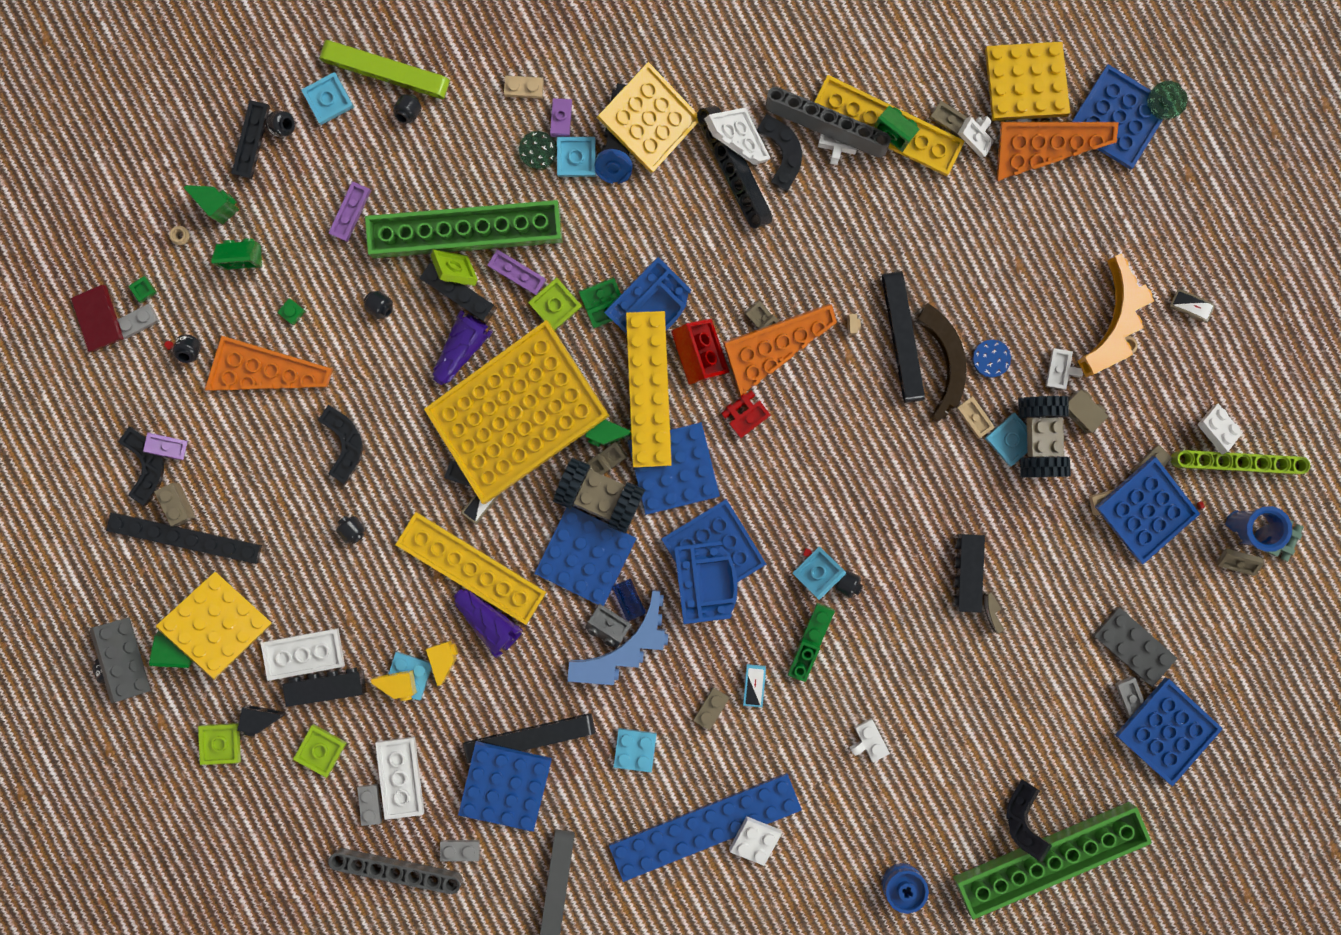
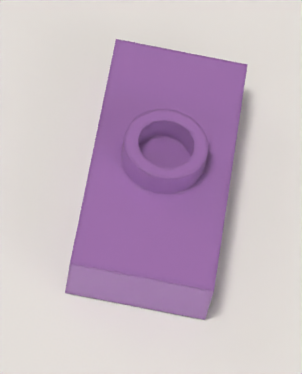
[550,98,572,137]
[143,433,188,461]

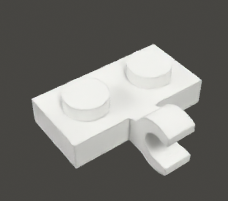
[958,116,994,157]
[818,134,857,165]
[1045,348,1083,390]
[849,718,890,763]

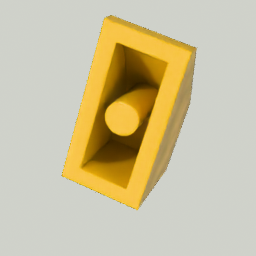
[426,640,458,686]
[371,670,417,701]

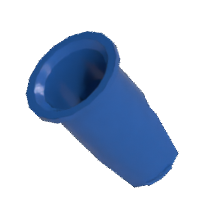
[1225,506,1292,552]

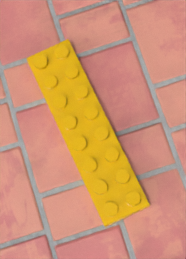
[815,75,965,177]
[626,311,672,467]
[395,512,547,625]

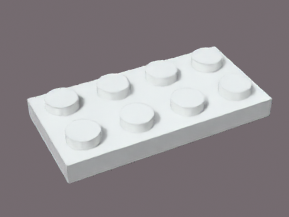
[261,628,345,681]
[375,737,424,820]

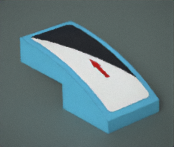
[743,664,766,707]

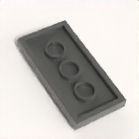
[1092,607,1178,687]
[89,617,151,703]

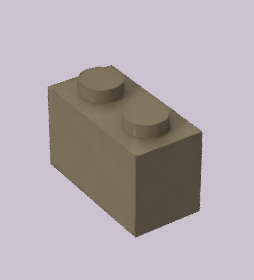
[1068,390,1109,434]
[154,483,196,526]

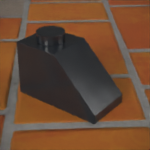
[237,705,285,736]

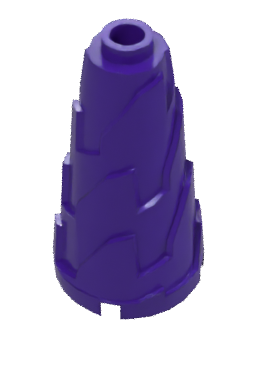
[432,310,493,385]
[454,589,523,658]

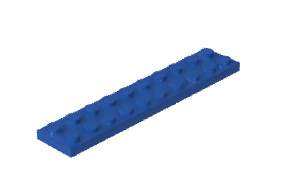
[609,773,802,882]

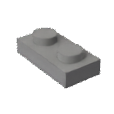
[118,304,160,339]
[1115,676,1144,719]
[357,784,382,826]
[440,840,480,861]

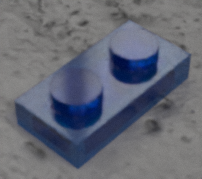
[612,578,646,622]

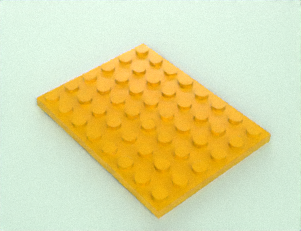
[424,320,609,504]

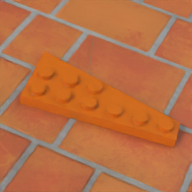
[996,122,1119,181]
[723,304,837,396]
[205,335,333,391]

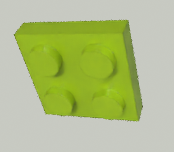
[430,249,478,286]
[528,278,582,331]
[198,723,241,765]
[293,724,347,778]

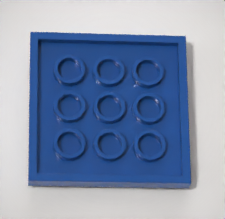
[1071,64,1172,170]
[627,422,720,515]
[1095,456,1200,564]
[661,499,767,582]
[534,507,637,606]
[1115,677,1223,787]
[458,741,552,832]

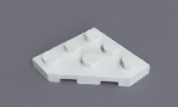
[704,107,770,165]

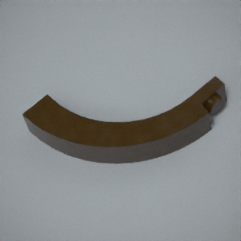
[915,303,967,422]

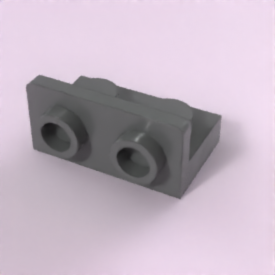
[585,604,632,648]

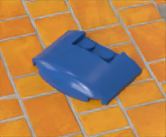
[604,257,691,334]
[674,541,737,624]

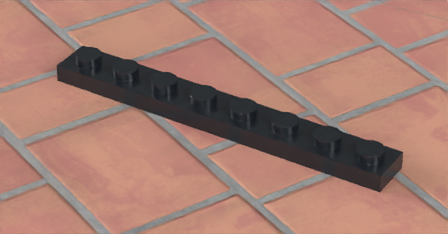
[106,512,262,564]

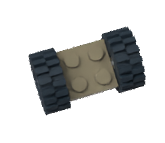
[1018,396,1071,478]
[553,457,645,534]

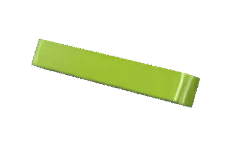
[319,40,450,99]
[1170,450,1310,474]

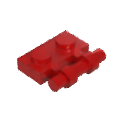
[721,390,771,439]

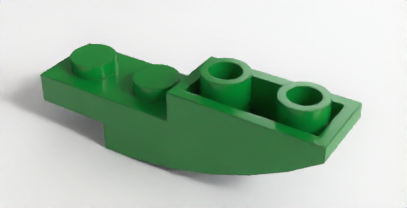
[788,603,835,682]

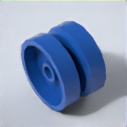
[881,863,929,914]

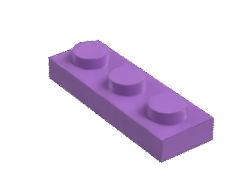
[329,181,371,242]
[487,249,547,295]

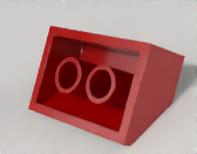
[671,319,730,385]

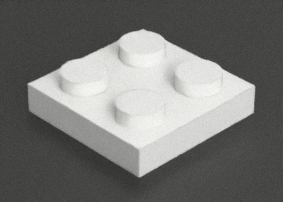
[1198,403,1242,454]
[729,816,782,866]

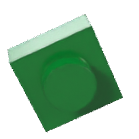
[128,276,157,303]
[277,298,306,325]

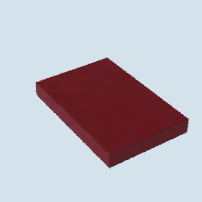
[71,285,124,352]

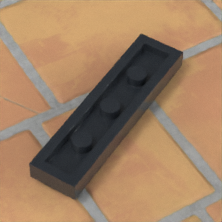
[231,100,270,180]

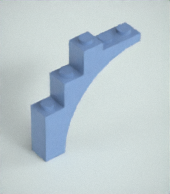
[567,590,668,685]

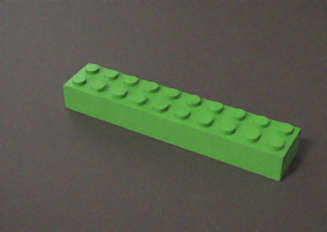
[365,200,563,259]
[953,802,1152,920]

